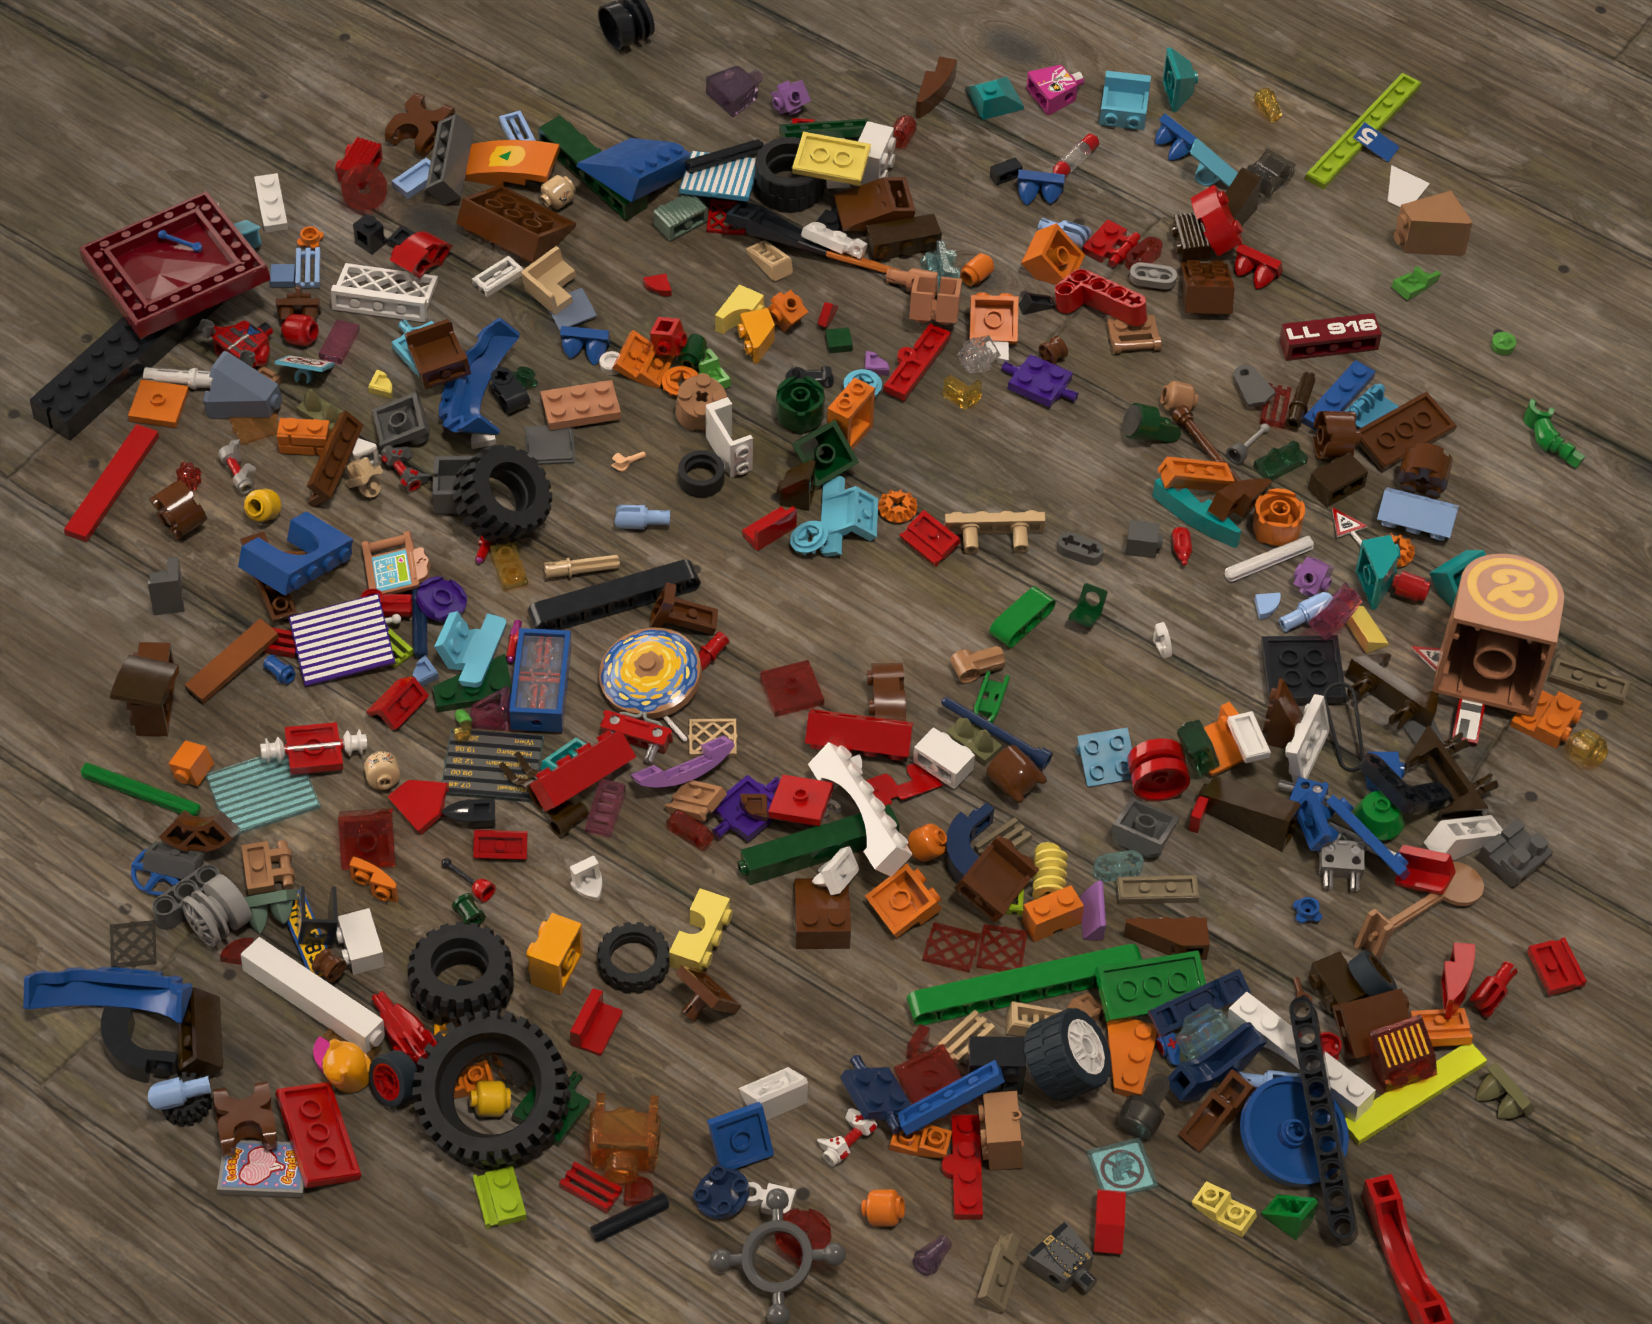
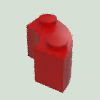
[1191,184,1243,256]
[389,231,453,279]

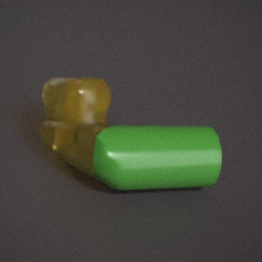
[453,709,472,742]

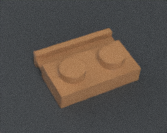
[665,780,727,821]

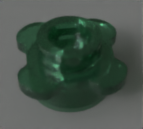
[512,366,538,388]

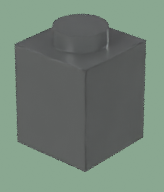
[1125,520,1163,558]

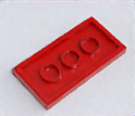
[275,1082,362,1188]

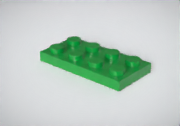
[1094,951,1206,1022]

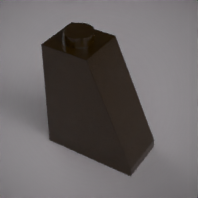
[1225,167,1262,226]

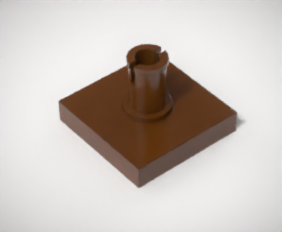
[675,965,741,1021]

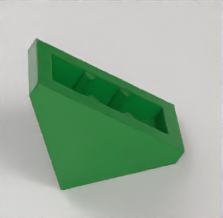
[1261,1194,1318,1241]

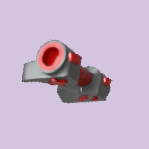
[381,445,431,492]

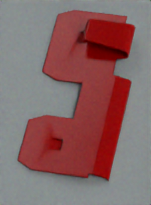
[865,763,944,805]

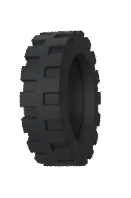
[597,922,670,994]

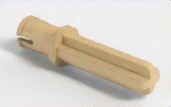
[544,555,620,579]

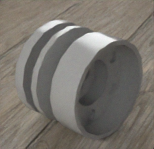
[180,874,252,947]

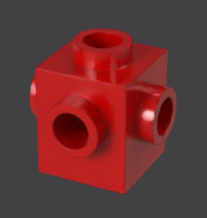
[650,317,687,356]

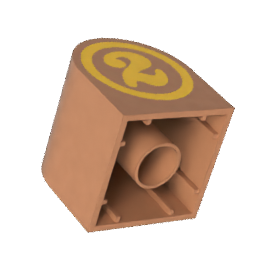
[1432,554,1564,716]

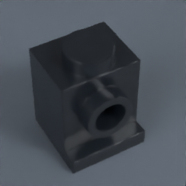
[353,214,388,255]

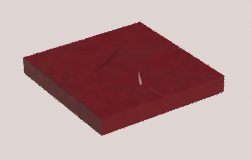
[78,191,271,339]

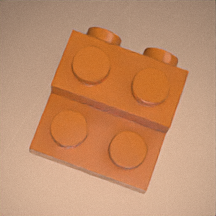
[969,292,1019,345]
[1510,690,1583,749]
[865,864,942,938]

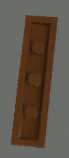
[307,410,364,507]

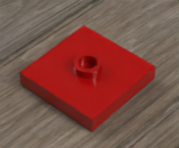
[768,774,834,826]

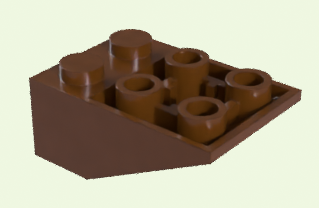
[834,177,916,231]
[1181,260,1235,314]

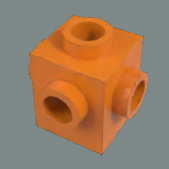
[768,290,808,332]

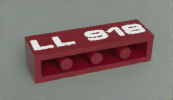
[1279,313,1382,361]

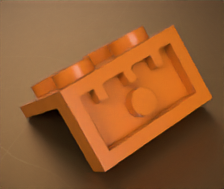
[1184,702,1244,776]

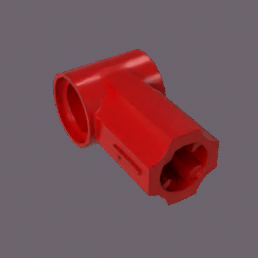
[361,588,412,617]

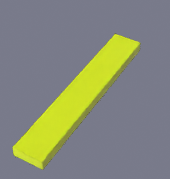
[1345,1044,1487,1145]

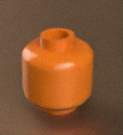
[907,823,947,862]
[861,1189,905,1227]

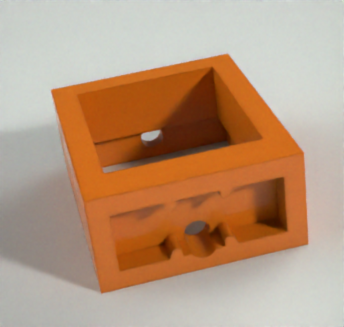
[827,377,875,450]

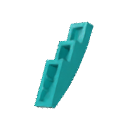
[1153,477,1241,548]

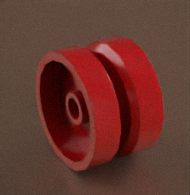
[1127,738,1190,802]

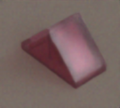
[469,686,511,731]

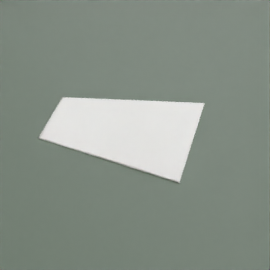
[1388,165,1430,207]

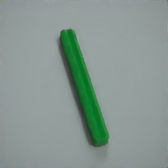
[80,762,201,817]

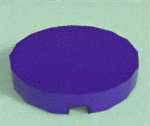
[416,576,467,622]

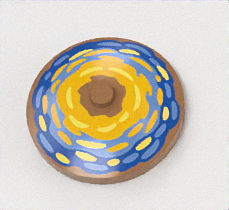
[599,628,702,719]

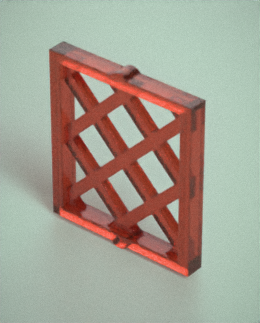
[922,922,981,973]
[977,924,1028,972]

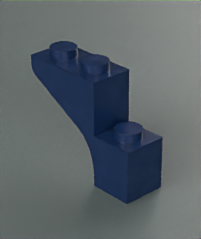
[1164,1022,1267,1102]

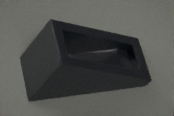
[1018,292,1055,315]

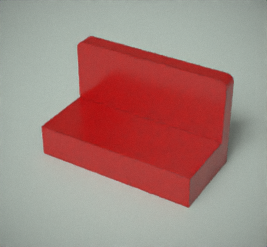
[742,506,797,551]
[366,676,429,730]
[1395,845,1456,895]
[570,988,623,1056]

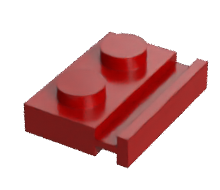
[899,510,961,567]
[1527,937,1587,996]

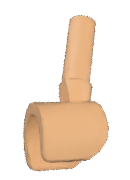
[612,451,646,472]

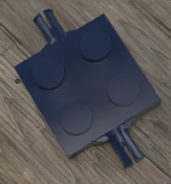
[840,1055,911,1134]

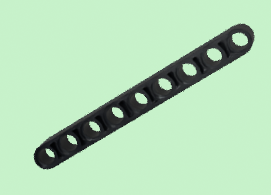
[1289,997,1358,1245]

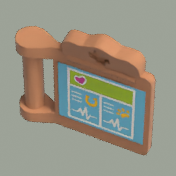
[362,530,431,594]

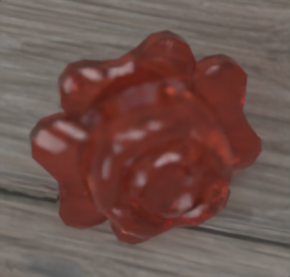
[176,462,202,490]

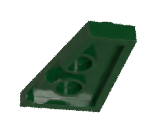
[433,654,512,713]

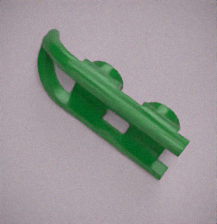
[973,671,1010,730]

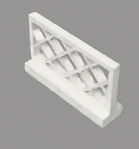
[331,263,438,322]

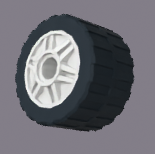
[1024,1008,1111,1102]

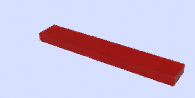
[64,424,159,542]

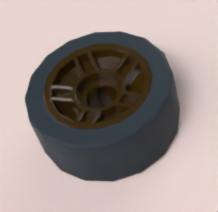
[1348,950,1397,996]

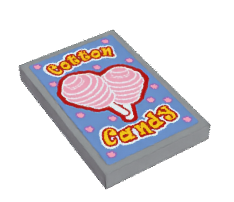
[217,1140,305,1198]

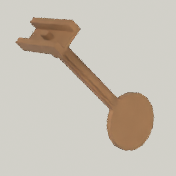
[1354,862,1484,960]

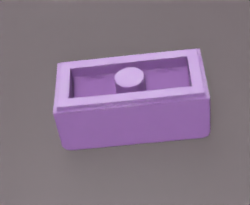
[1080,881,1106,941]

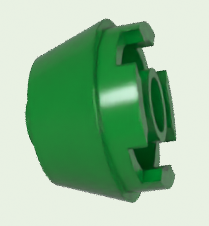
[1353,791,1405,841]

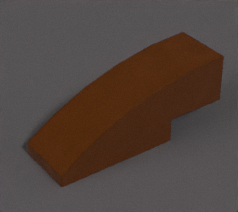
[916,56,957,118]
[1208,479,1273,521]
[1178,1069,1258,1152]

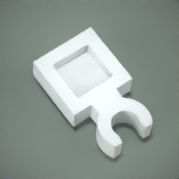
[745,1182,796,1219]

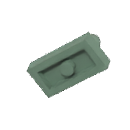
[244,889,298,934]

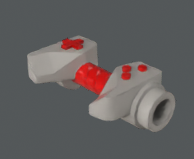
[218,439,256,494]

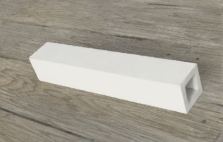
[241,937,385,1054]

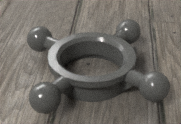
[710,1188,846,1324]

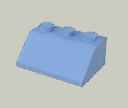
[1377,487,1459,541]

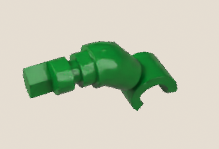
[1523,398,1586,468]

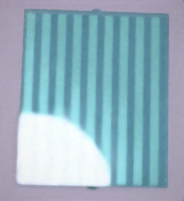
[206,752,321,836]

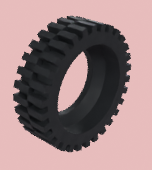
[413,1011,571,1170]

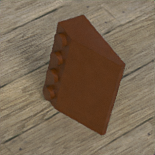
[456,185,576,263]

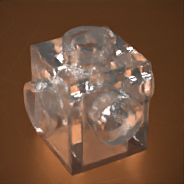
[957,335,1001,374]

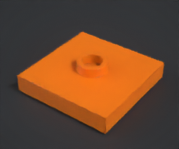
[128,379,189,428]

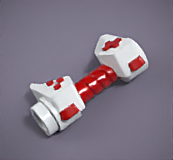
[817,1108,877,1167]

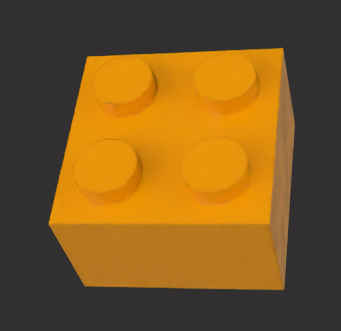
[526,913,583,995]

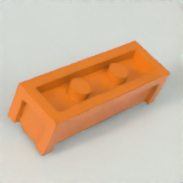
[1157,456,1235,492]

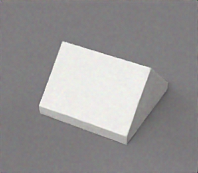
[738,1067,808,1120]

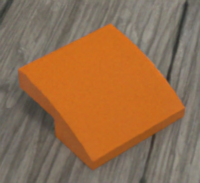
[612,330,675,388]

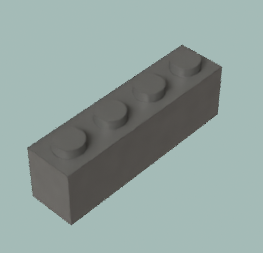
[425,114,474,206]

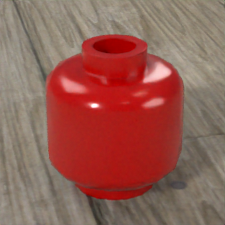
[281,314,319,346]

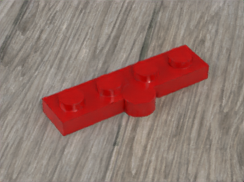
[883,323,951,401]
[941,1114,983,1220]

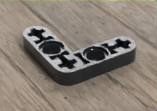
[1359,753,1451,814]

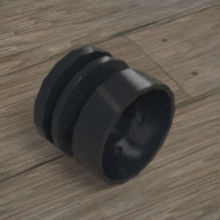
[598,0,655,50]

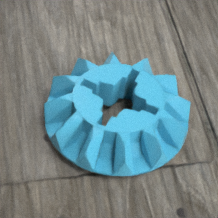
[844,369,882,398]
[790,521,829,556]

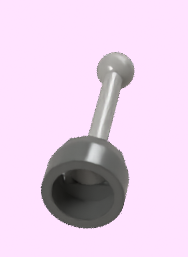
[1226,423,1270,464]

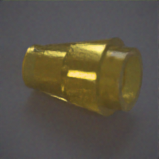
[1254,88,1282,122]

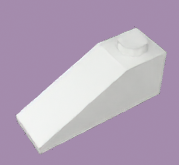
[1424,815,1503,860]

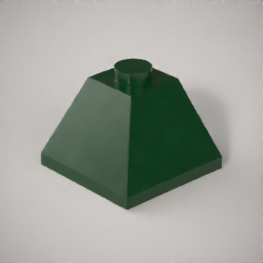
[791,420,860,487]

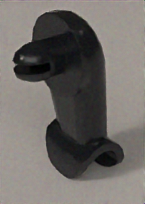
[785,366,834,388]

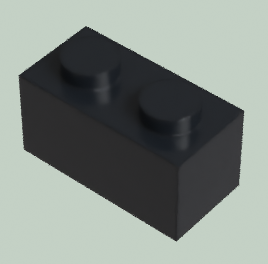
[990,157,1023,186]

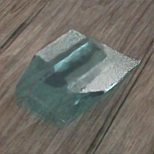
[1174,1003,1234,1061]

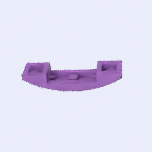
[630,736,735,787]

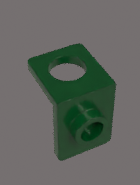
[1068,583,1108,627]

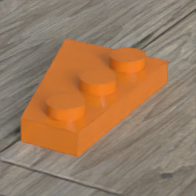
[1105,1018,1158,1100]

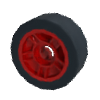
[369,1050,418,1107]

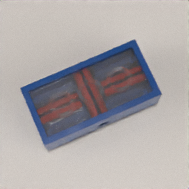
[509,628,572,732]

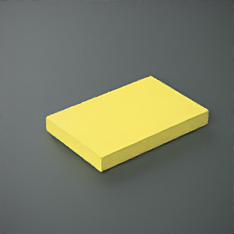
[792,132,871,186]

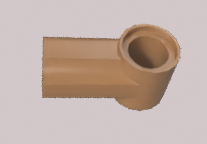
[950,646,1005,684]

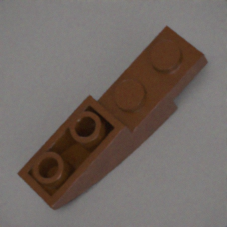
[240,531,297,623]

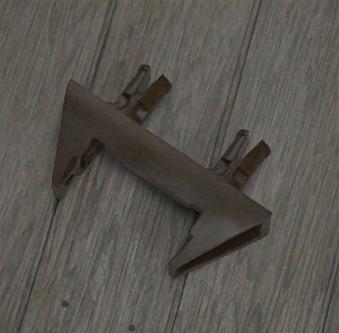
[1345,653,1439,729]
[1404,725,1499,820]

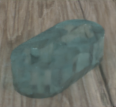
[1093,850,1144,882]

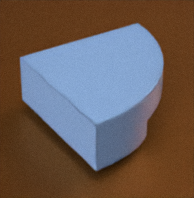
[1254,593,1281,620]

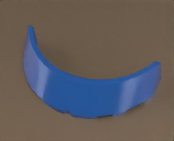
[439,318,520,436]
[23,967,192,1023]

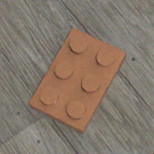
[540,380,621,431]

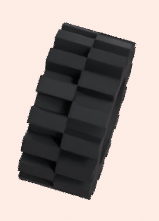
[162,1072,212,1127]

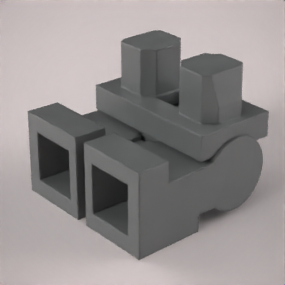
[1477,819,1554,887]

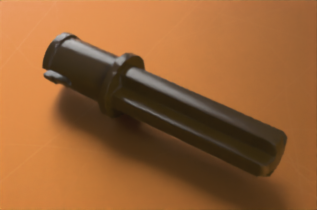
[1285,372,1316,430]

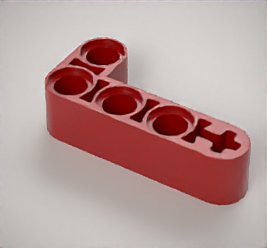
[1054,269,1148,326]

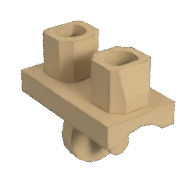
[344,457,383,498]

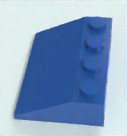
[577,138,691,202]

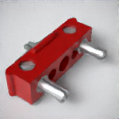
[600,710,673,764]

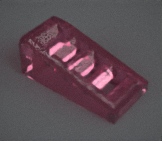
[585,779,626,838]

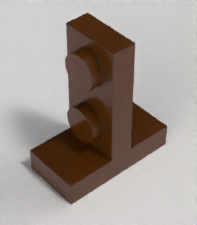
[649,582,718,635]

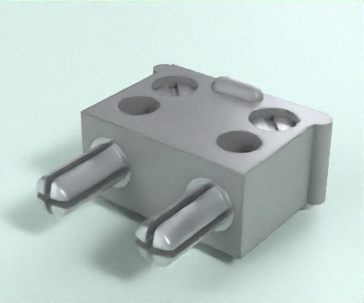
[1317,832,1367,892]

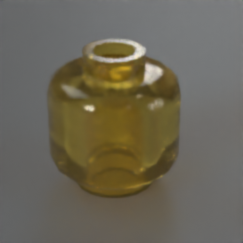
[1568,729,1608,767]

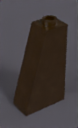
[1198,776,1301,852]

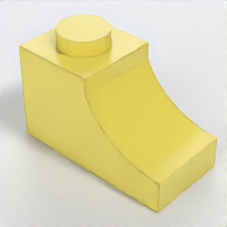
[715,285,766,335]

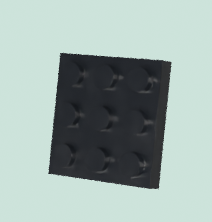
[1261,635,1347,704]

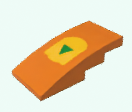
[464,140,560,186]

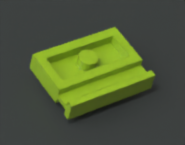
[473,1166,527,1230]

